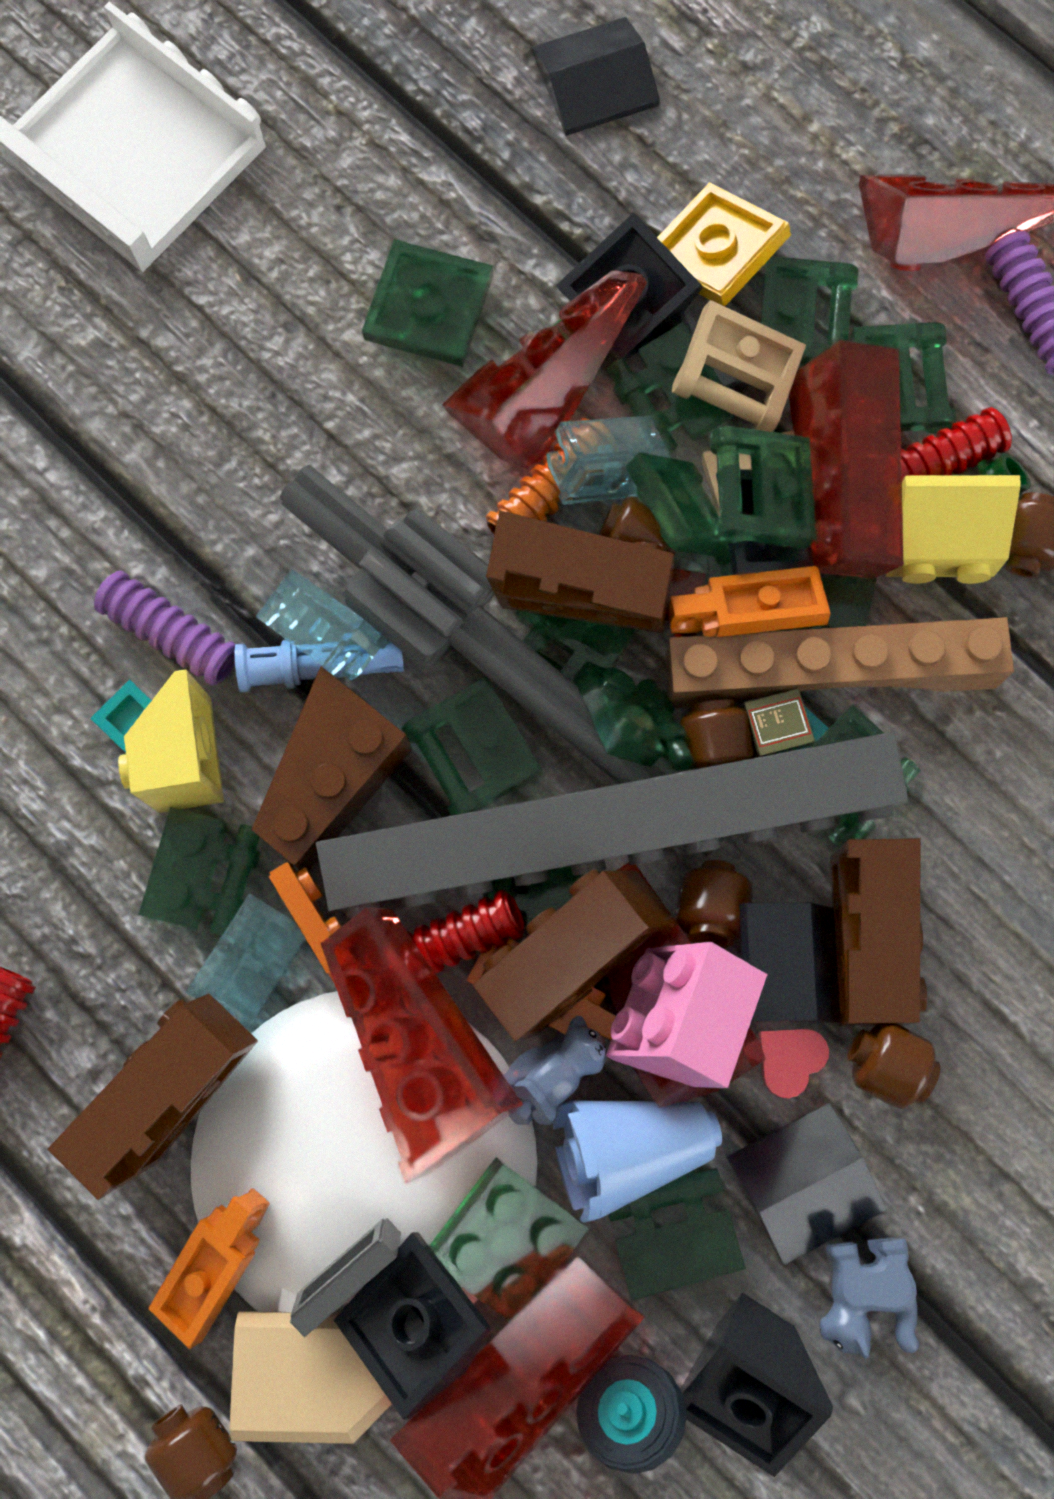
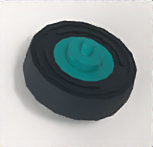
[576,1355,687,1474]

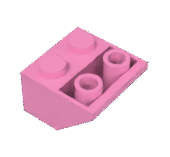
[606,942,767,1088]

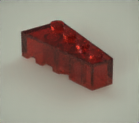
[788,340,904,579]
[320,907,523,1184]
[390,1256,645,1499]

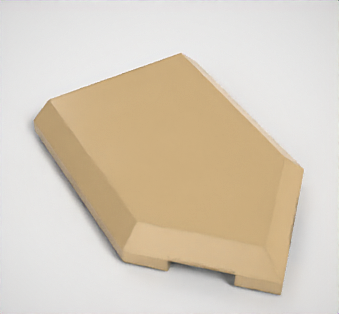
[229,1311,392,1444]

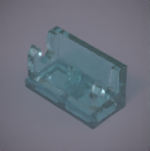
[546,415,674,505]
[256,569,389,680]
[186,893,306,1028]

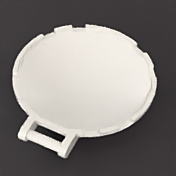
[191,991,537,1313]

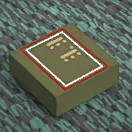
[742,688,815,757]

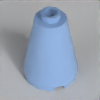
[553,1100,722,1223]

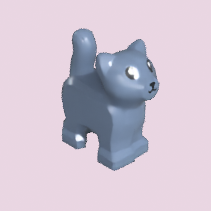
[487,1016,607,1125]
[819,1237,919,1359]

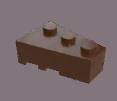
[486,510,675,634]
[251,666,412,871]
[830,838,927,1026]
[472,869,679,1042]
[47,993,258,1200]

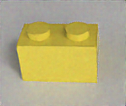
[883,475,1021,584]
[118,669,224,813]

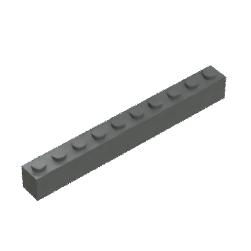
[316,732,909,918]

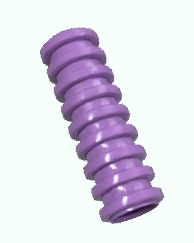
[985,231,1054,375]
[94,571,236,686]

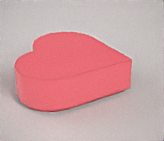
[758,1029,829,1098]

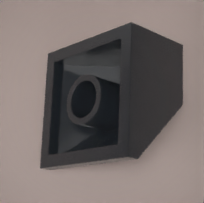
[680,1293,833,1477]

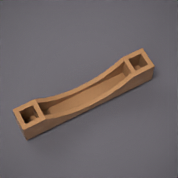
[665,617,1014,708]

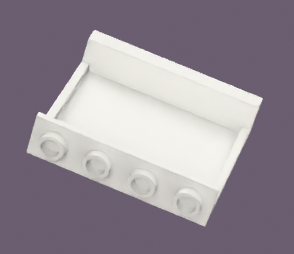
[0,2,266,273]

